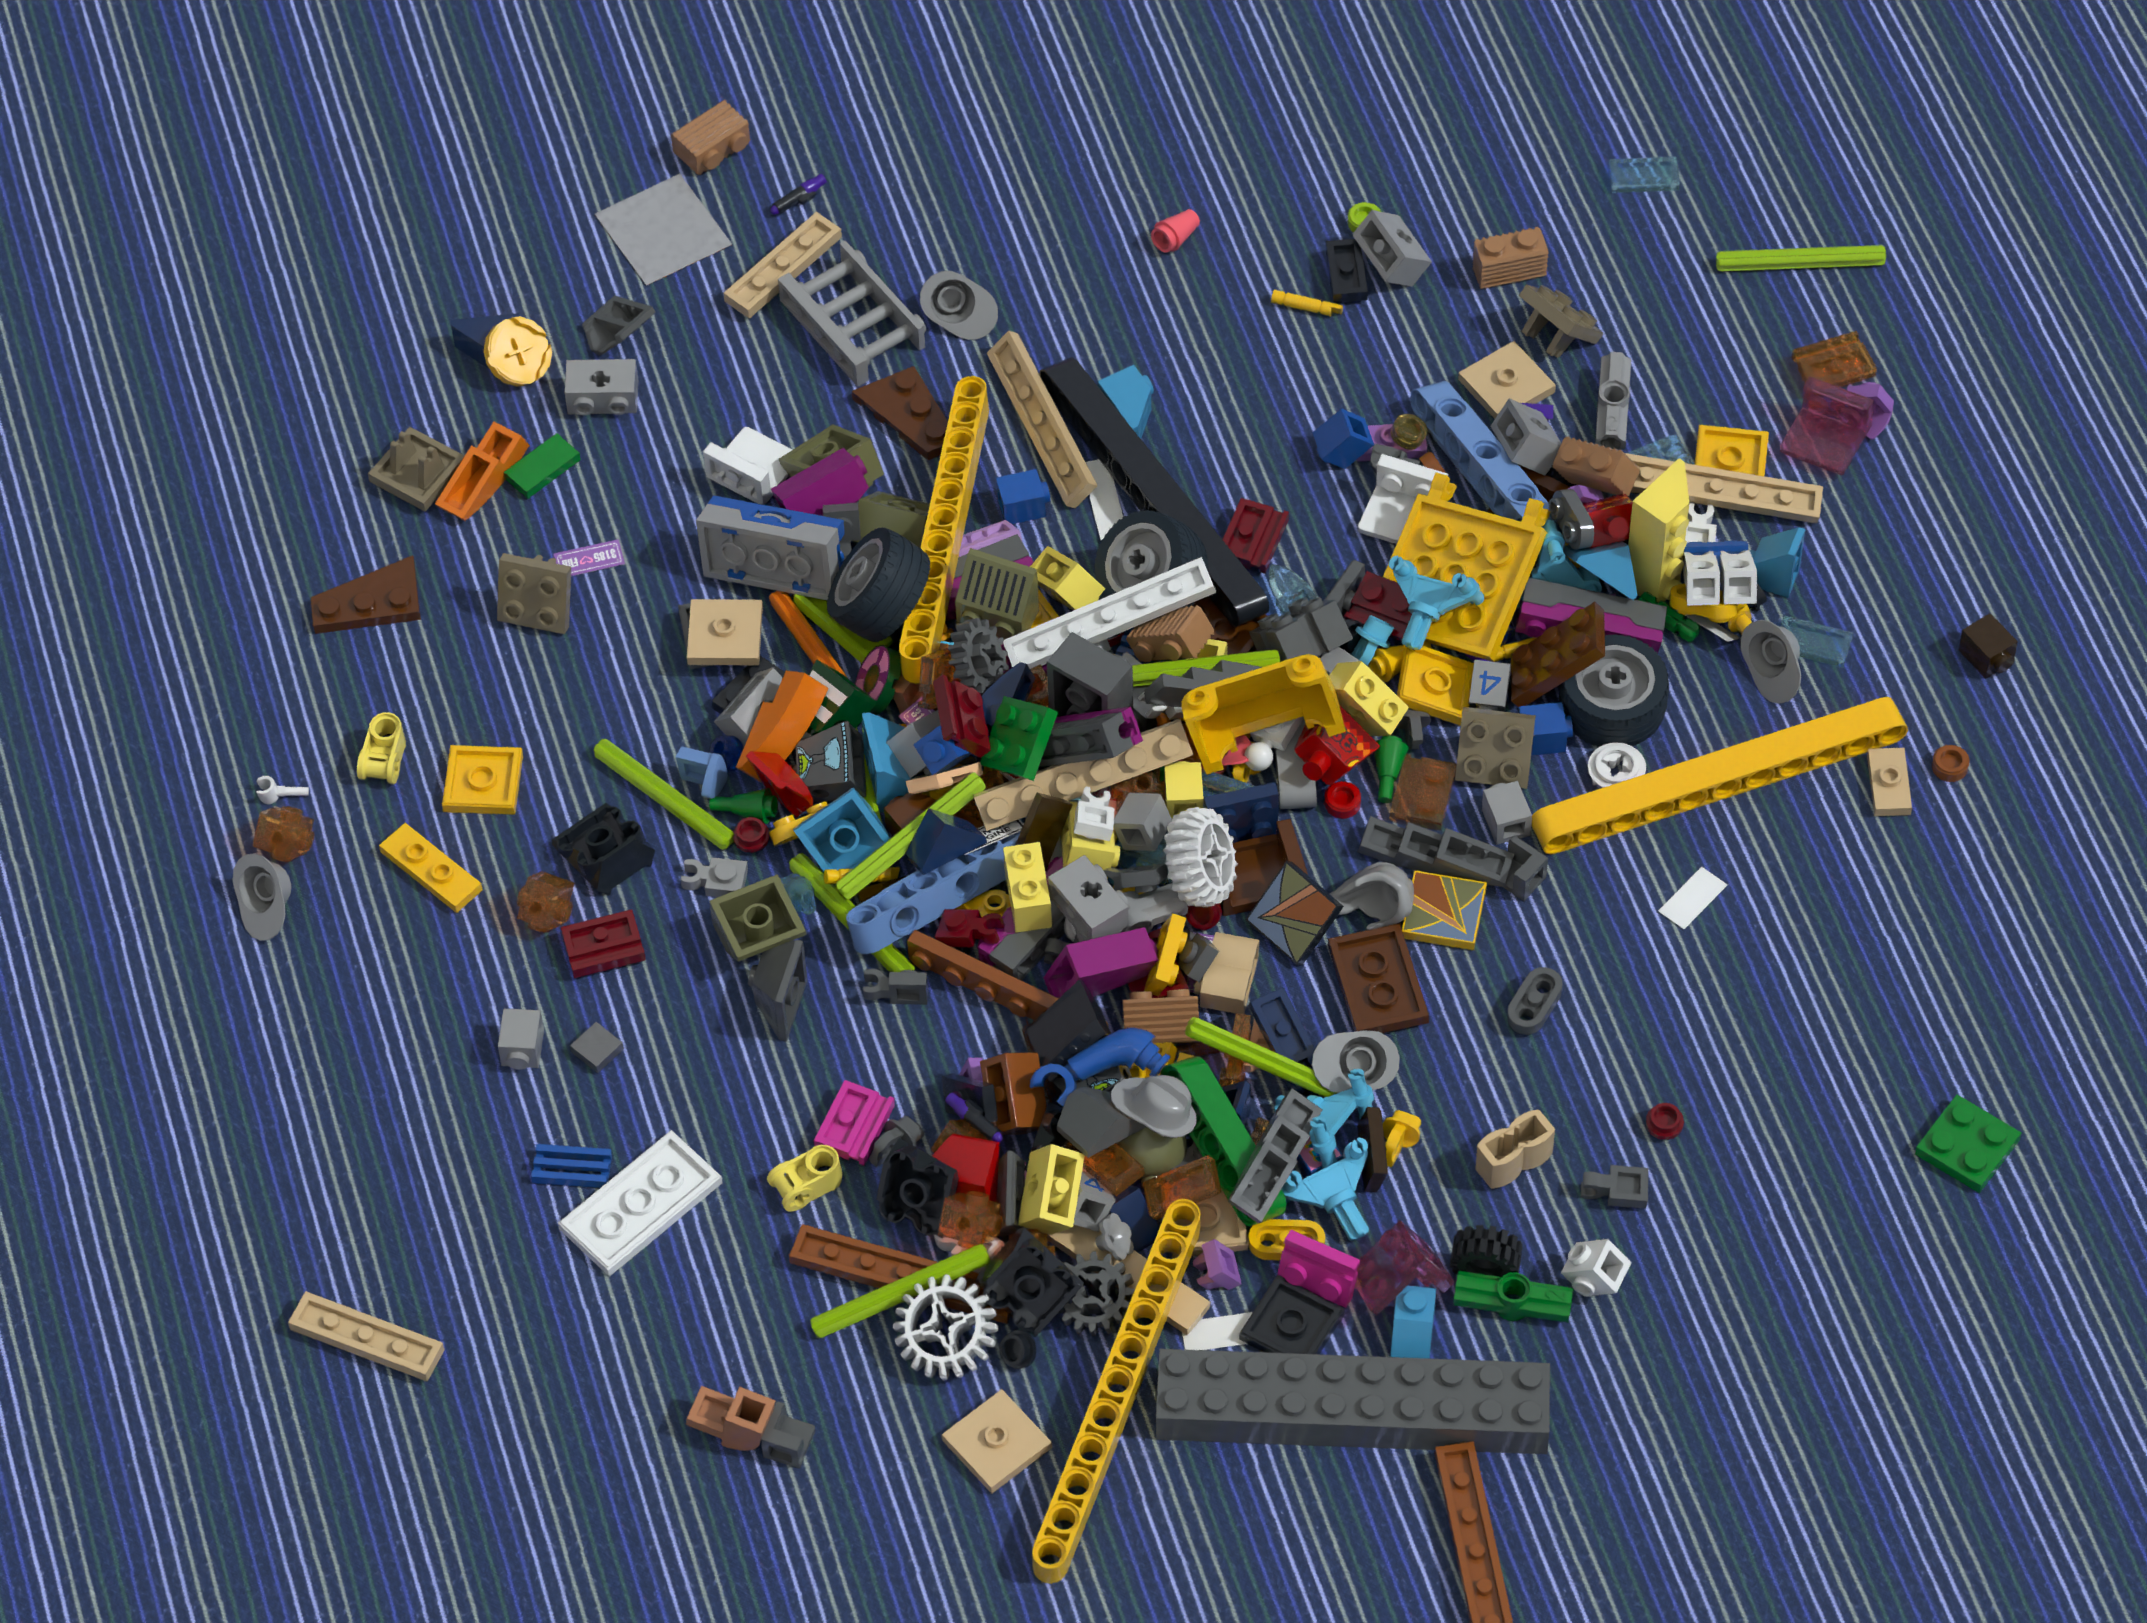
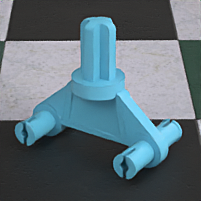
[1517,520,1602,607]
[1389,556,1484,650]
[1274,1069,1374,1169]
[1282,1138,1369,1241]

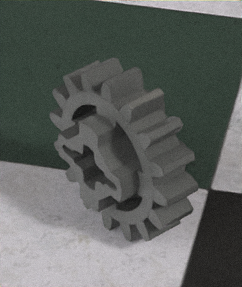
[948,618,1009,696]
[1057,1251,1135,1337]

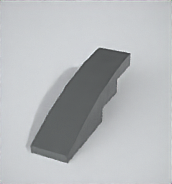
[1144,660,1262,707]
[1357,816,1514,887]
[1228,1089,1323,1223]

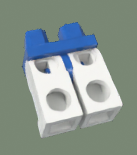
[1683,540,1757,606]

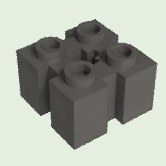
[1249,597,1353,662]

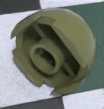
[1111,1127,1187,1187]

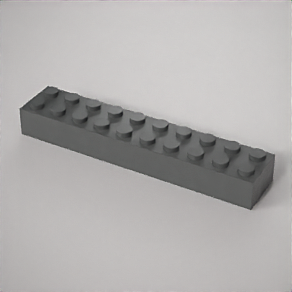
[1156,1349,1550,1454]

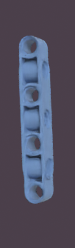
[1410,381,1561,533]
[846,816,1061,954]

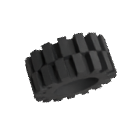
[1450,1225,1523,1277]

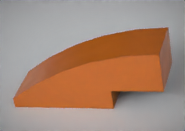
[435,421,530,521]
[736,670,829,783]

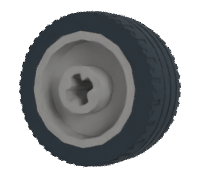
[1094,510,1208,608]
[827,527,930,642]
[1559,634,1669,747]

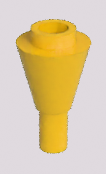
[1369,642,1431,682]

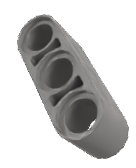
[1274,719,1317,809]

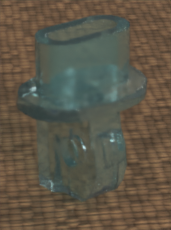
[780,874,816,915]

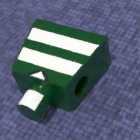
[799,660,878,742]

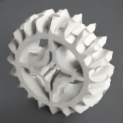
[1163,807,1238,907]
[893,1275,998,1380]

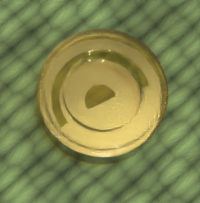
[1390,414,1427,449]

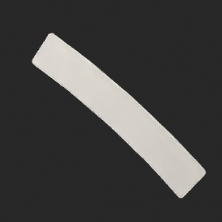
[1086,460,1123,541]

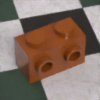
[980,1053,1047,1135]

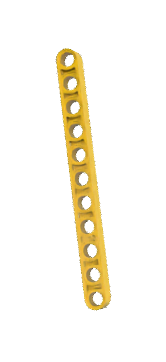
[899,376,989,684]
[1531,697,1908,854]
[1032,1199,1201,1584]

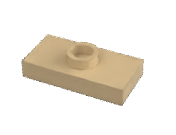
[1867,748,1912,816]

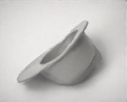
[920,271,998,340]
[1741,620,1801,704]
[232,853,291,941]
[1312,1030,1400,1093]
[1111,1075,1196,1138]

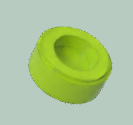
[1348,202,1381,233]

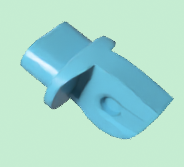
[1352,615,1394,665]

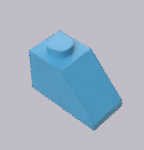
[1098,365,1154,439]
[1750,527,1805,598]
[1390,1285,1436,1359]

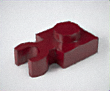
[935,909,1005,947]

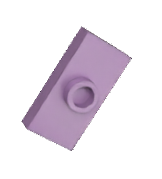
[959,520,1022,557]

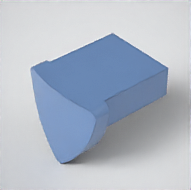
[676,746,728,799]

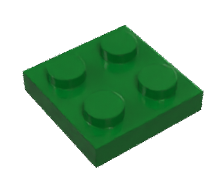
[980,696,1058,781]
[1915,1094,2021,1194]

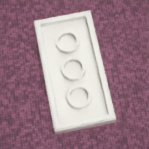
[558,1130,723,1277]

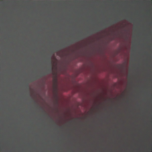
[1780,376,1874,475]
[1355,1220,1455,1315]

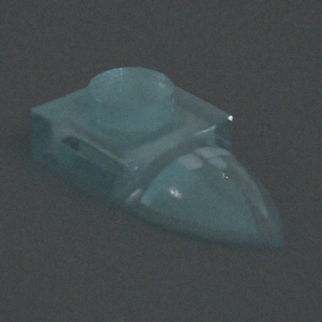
[1269,564,1318,615]

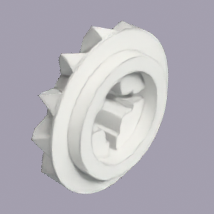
[1588,742,1646,788]

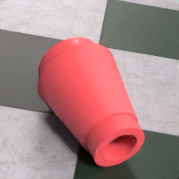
[1151,209,1200,253]

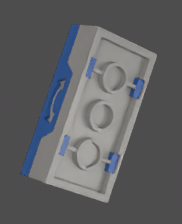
[696,495,845,600]

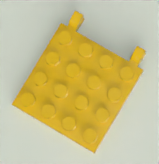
[1383,472,1550,662]

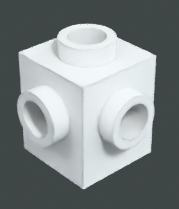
[1561,1239,1632,1297]

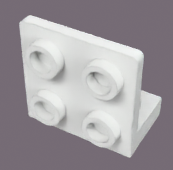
[703,426,792,505]
[1358,454,1448,544]

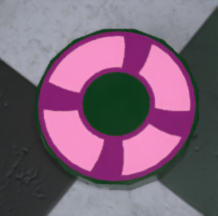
[855,644,901,715]

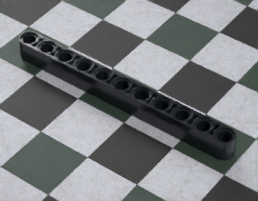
[1039,357,1269,627]

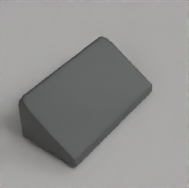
[995,1151,1025,1236]

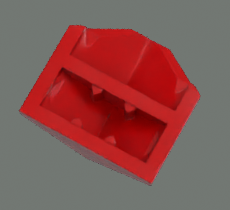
[746,751,813,818]
[932,1134,1000,1217]

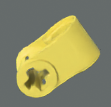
[357,712,406,784]
[767,1145,843,1212]

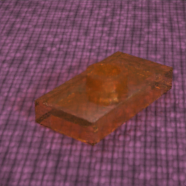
[1065,1142,1145,1197]
[1142,1155,1222,1220]

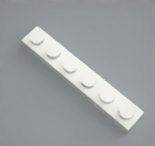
[1003,557,1217,670]

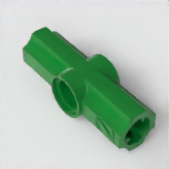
[1453,1271,1573,1323]

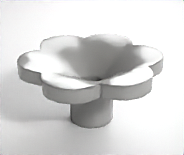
[1095,1213,1134,1261]

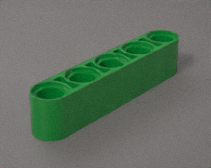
[1160,1056,1286,1226]

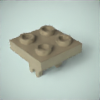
[1519,285,1604,358]
[368,427,464,512]
[497,553,571,634]
[1455,707,1536,789]

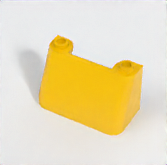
[1181,654,1346,775]

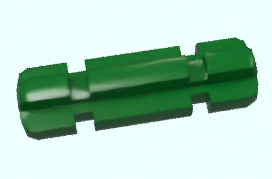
[1638,592,1701,642]

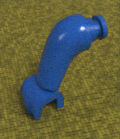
[1030,1027,1171,1107]

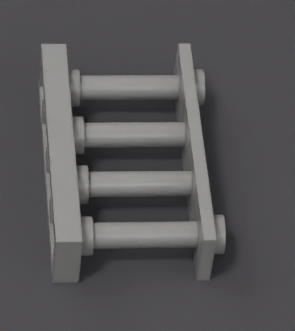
[778,241,926,387]

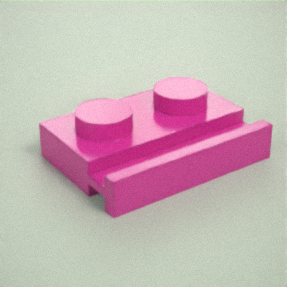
[814,1080,895,1166]
[1277,1230,1361,1308]

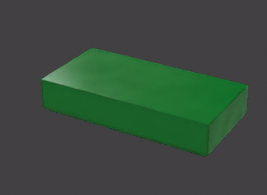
[504,433,581,499]

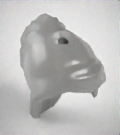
[1329,862,1414,930]

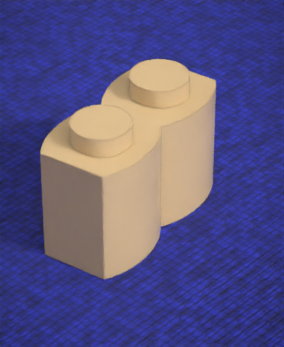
[1194,932,1259,1015]
[1476,1110,1555,1188]

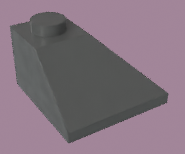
[748,940,808,1042]

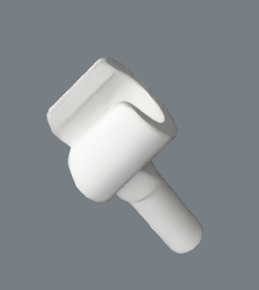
[256,776,309,804]

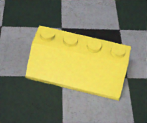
[1628,458,1689,603]

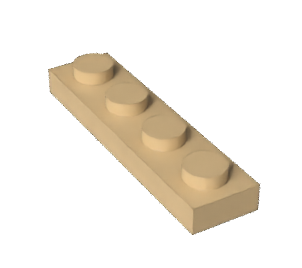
[723,212,842,319]
[288,1291,445,1382]

